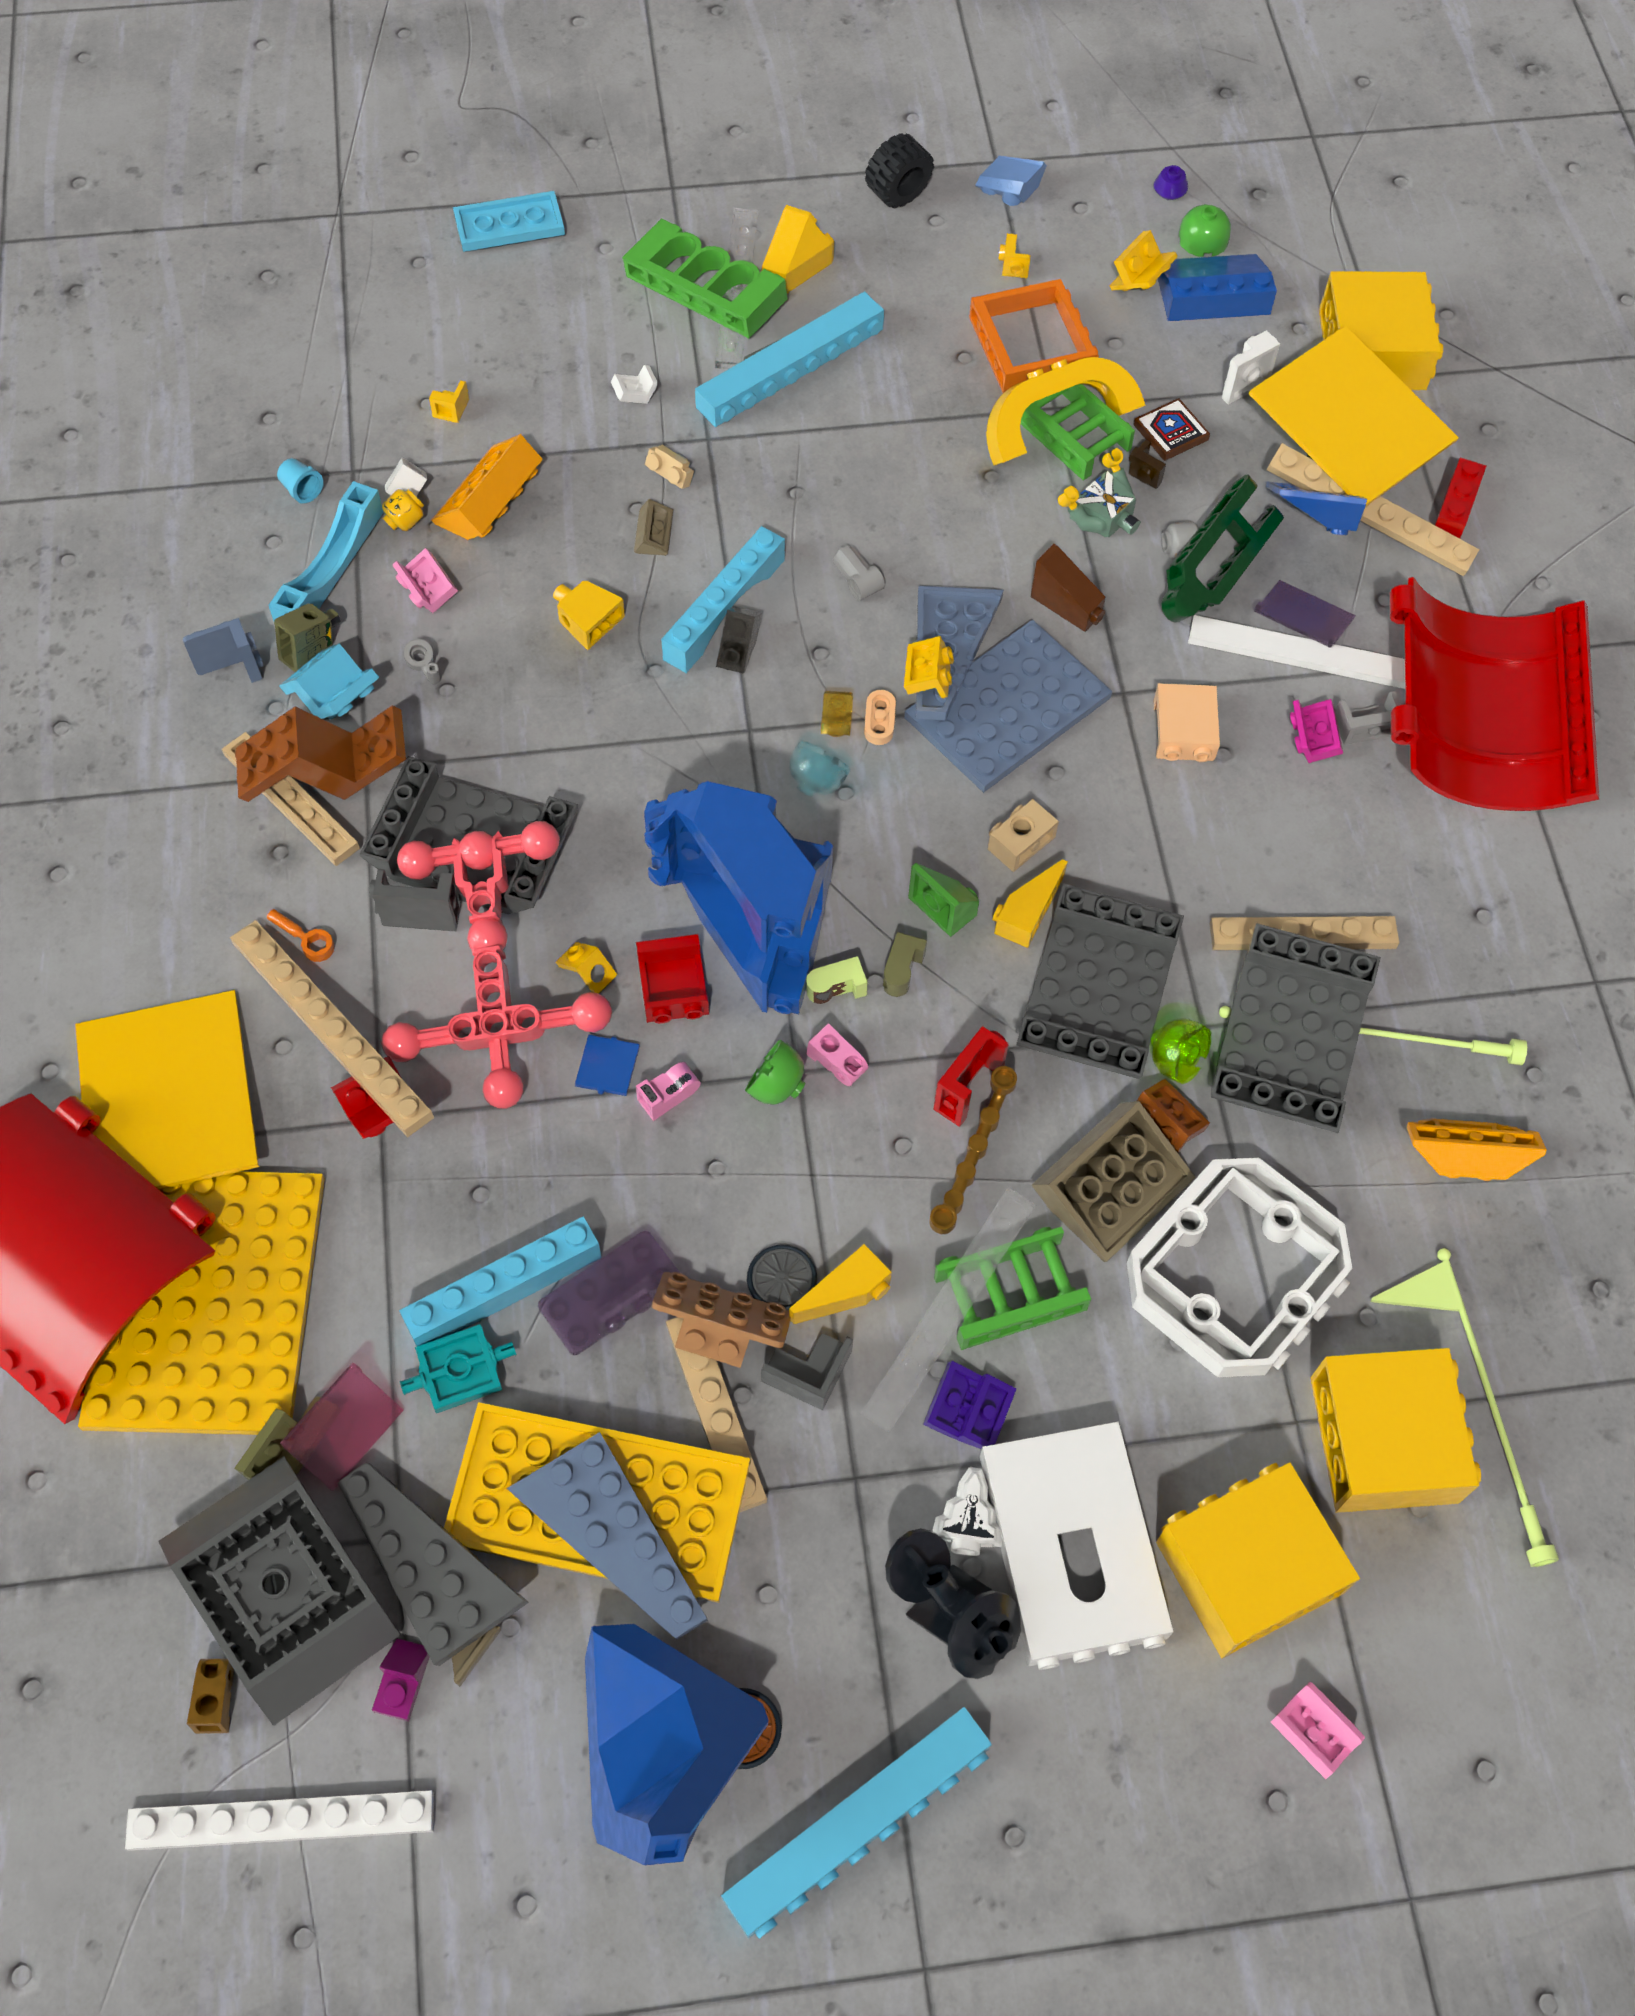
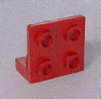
[331,1056,401,1139]

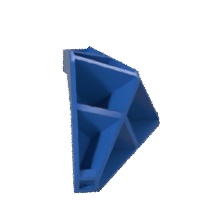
[585,1624,769,1865]

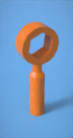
[267,909,335,962]

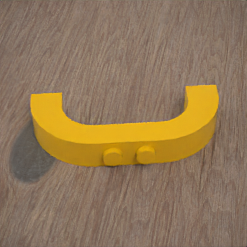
[986,357,1146,465]

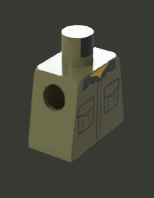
[274,603,341,672]

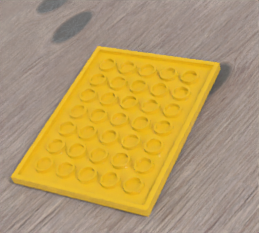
[78,1172,325,1435]

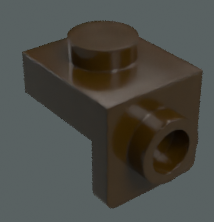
[1128,439,1166,489]

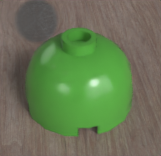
[1178,204,1231,257]
[745,1040,805,1105]

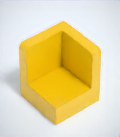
[429,380,469,423]

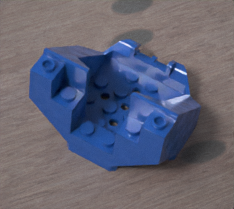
[644,781,833,1015]

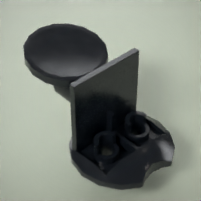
[885,1528,1021,1679]

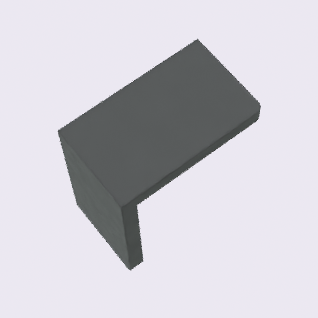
[761,1333,853,1411]

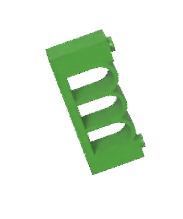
[622,218,788,338]

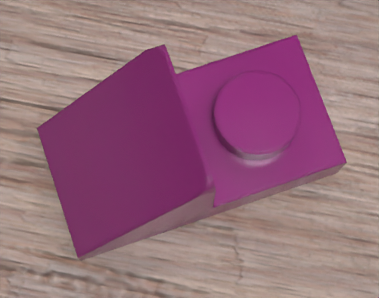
[372,1638,429,1722]

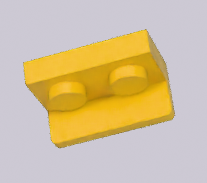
[904,636,954,698]

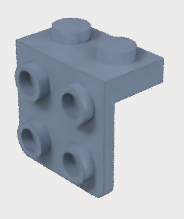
[183,618,264,683]

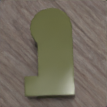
[883,932,927,997]

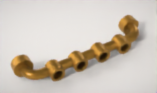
[929,1066,1017,1234]

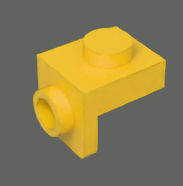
[999,233,1031,278]

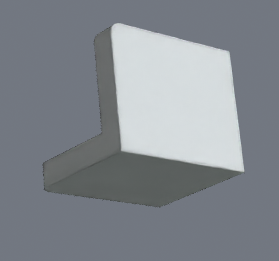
[385,457,427,497]

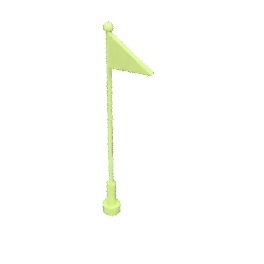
[1219,1006,1527,1065]
[1371,1248,1559,1567]

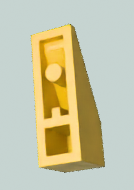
[992,859,1068,948]
[789,1244,892,1324]

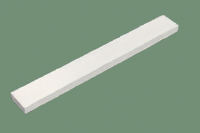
[1188,615,1405,689]

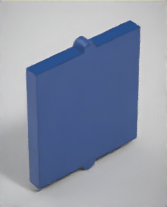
[575,1035,640,1096]

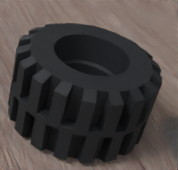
[865,133,934,208]

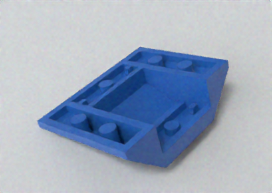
[1266,481,1367,535]

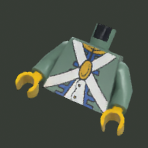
[1058,448,1141,537]

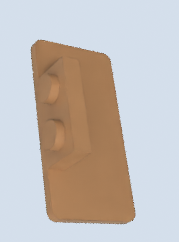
[651,1272,791,1368]

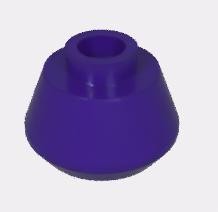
[1154,165,1188,200]

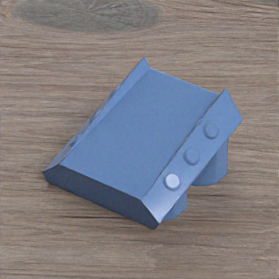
[975,155,1047,206]

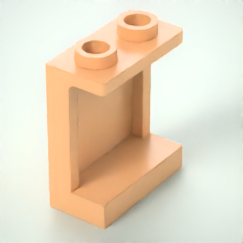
[1153,683,1220,762]

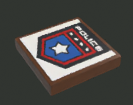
[1134,398,1210,461]

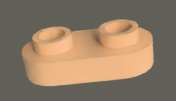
[864,690,896,745]

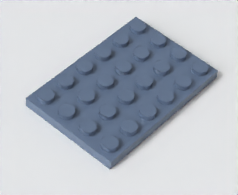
[904,619,1112,793]

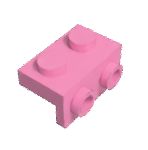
[392,548,458,613]
[1271,1682,1365,1779]

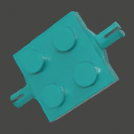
[400,1324,517,1414]

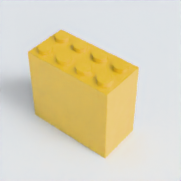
[1319,271,1443,390]
[1310,1348,1481,1513]
[1156,1462,1360,1659]

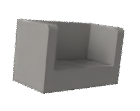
[1335,691,1401,745]

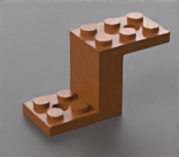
[235,705,406,802]

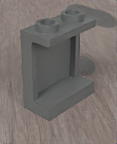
[369,869,461,932]

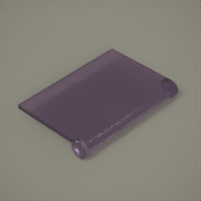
[1254,580,1356,648]

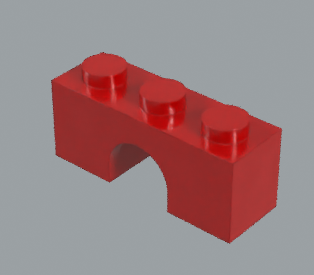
[1435,457,1487,539]

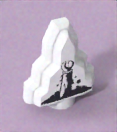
[933,1467,1002,1556]

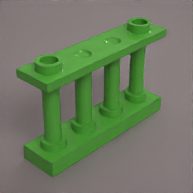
[1020,384,1135,481]
[934,1227,1091,1350]

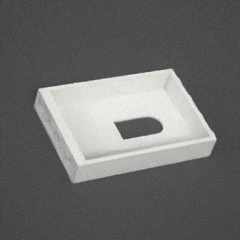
[980,1422,1173,1670]

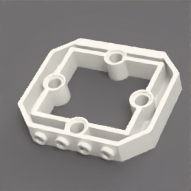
[1127,1158,1353,1377]

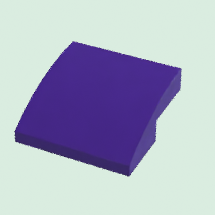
[923,1361,1016,1449]

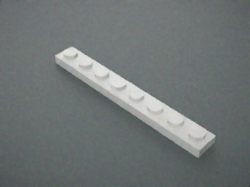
[125,1790,434,1851]

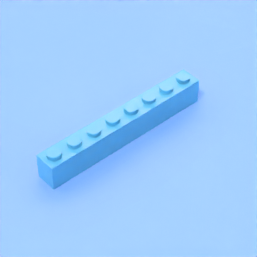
[695,291,884,427]
[721,1707,992,1939]

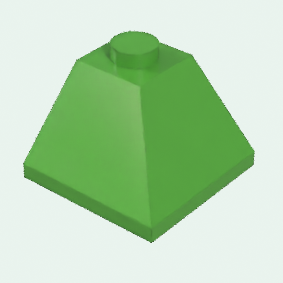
[908,863,980,937]

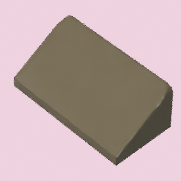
[634,499,673,556]

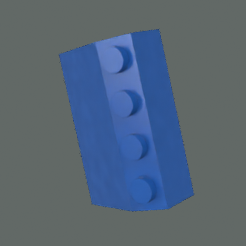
[1158,254,1277,321]

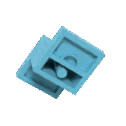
[279,643,379,720]

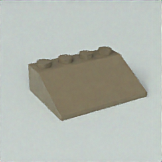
[1031,1101,1196,1262]

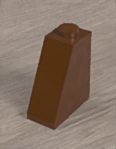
[1031,544,1106,632]

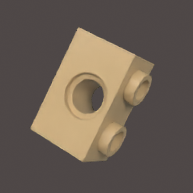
[988,799,1059,872]

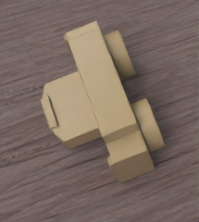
[645,445,694,489]

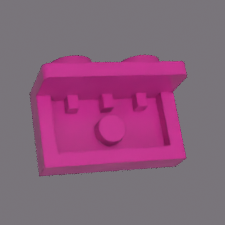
[1290,699,1344,763]

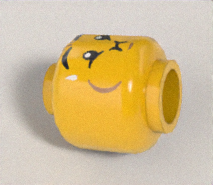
[382,489,424,531]

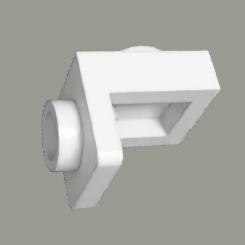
[611,365,657,404]

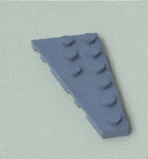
[916,586,1004,720]
[507,1432,708,1640]

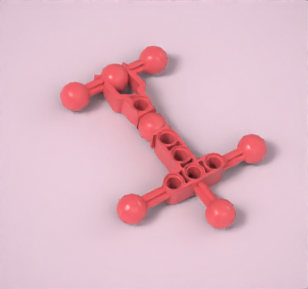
[381,821,612,1109]

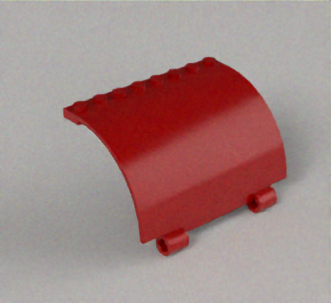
[1390,577,1600,811]
[0,1093,216,1424]

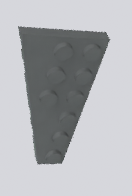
[337,1462,529,1666]

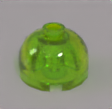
[1151,1018,1211,1084]

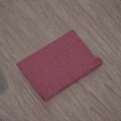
[280,1363,404,1491]

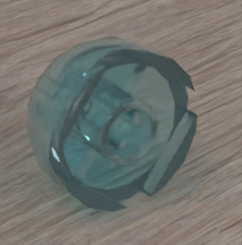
[790,741,851,797]

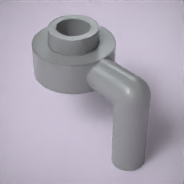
[404,639,440,684]

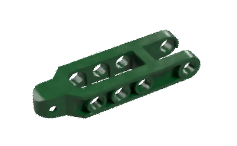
[1161,474,1284,623]

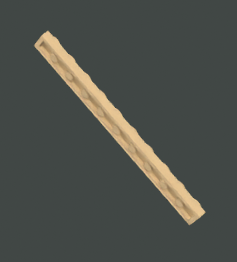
[230,920,434,1138]

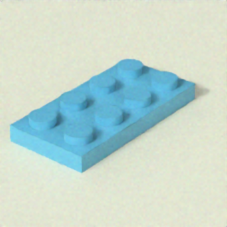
[453,191,565,252]

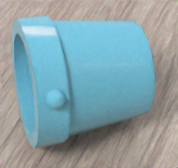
[277,458,323,504]

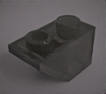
[716,606,762,674]

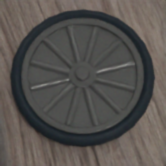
[747,1245,818,1310]

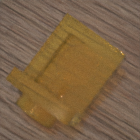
[821,691,853,737]

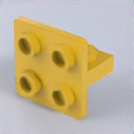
[1109,230,1178,291]

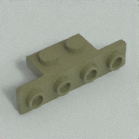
[234,1396,341,1480]

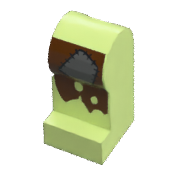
[806,956,867,1004]

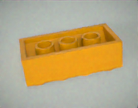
[431,434,543,540]

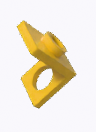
[555,942,617,994]

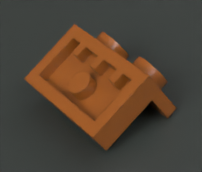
[1136,1079,1210,1153]

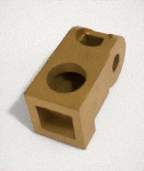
[187,1659,234,1734]

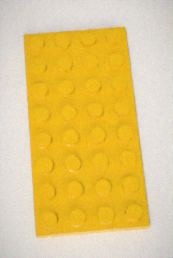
[444,1402,751,1603]

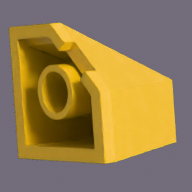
[762,205,834,293]

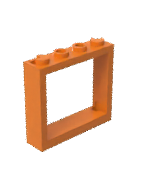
[969,279,1099,393]

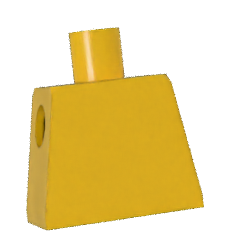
[553,581,625,650]

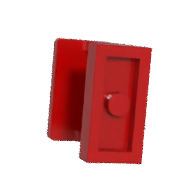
[636,934,709,1024]
[933,1026,1009,1127]

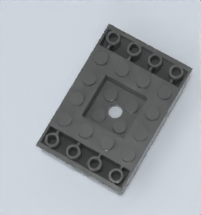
[158,1457,401,1726]

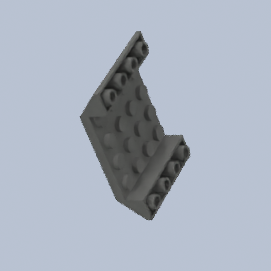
[360,756,578,914]
[1016,883,1184,1080]
[1211,923,1381,1133]

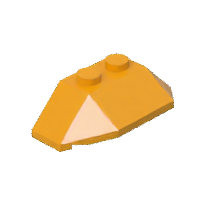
[1407,1118,1547,1181]

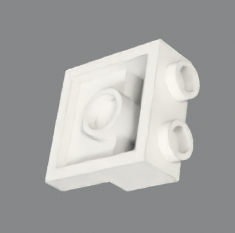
[1222,330,1280,405]

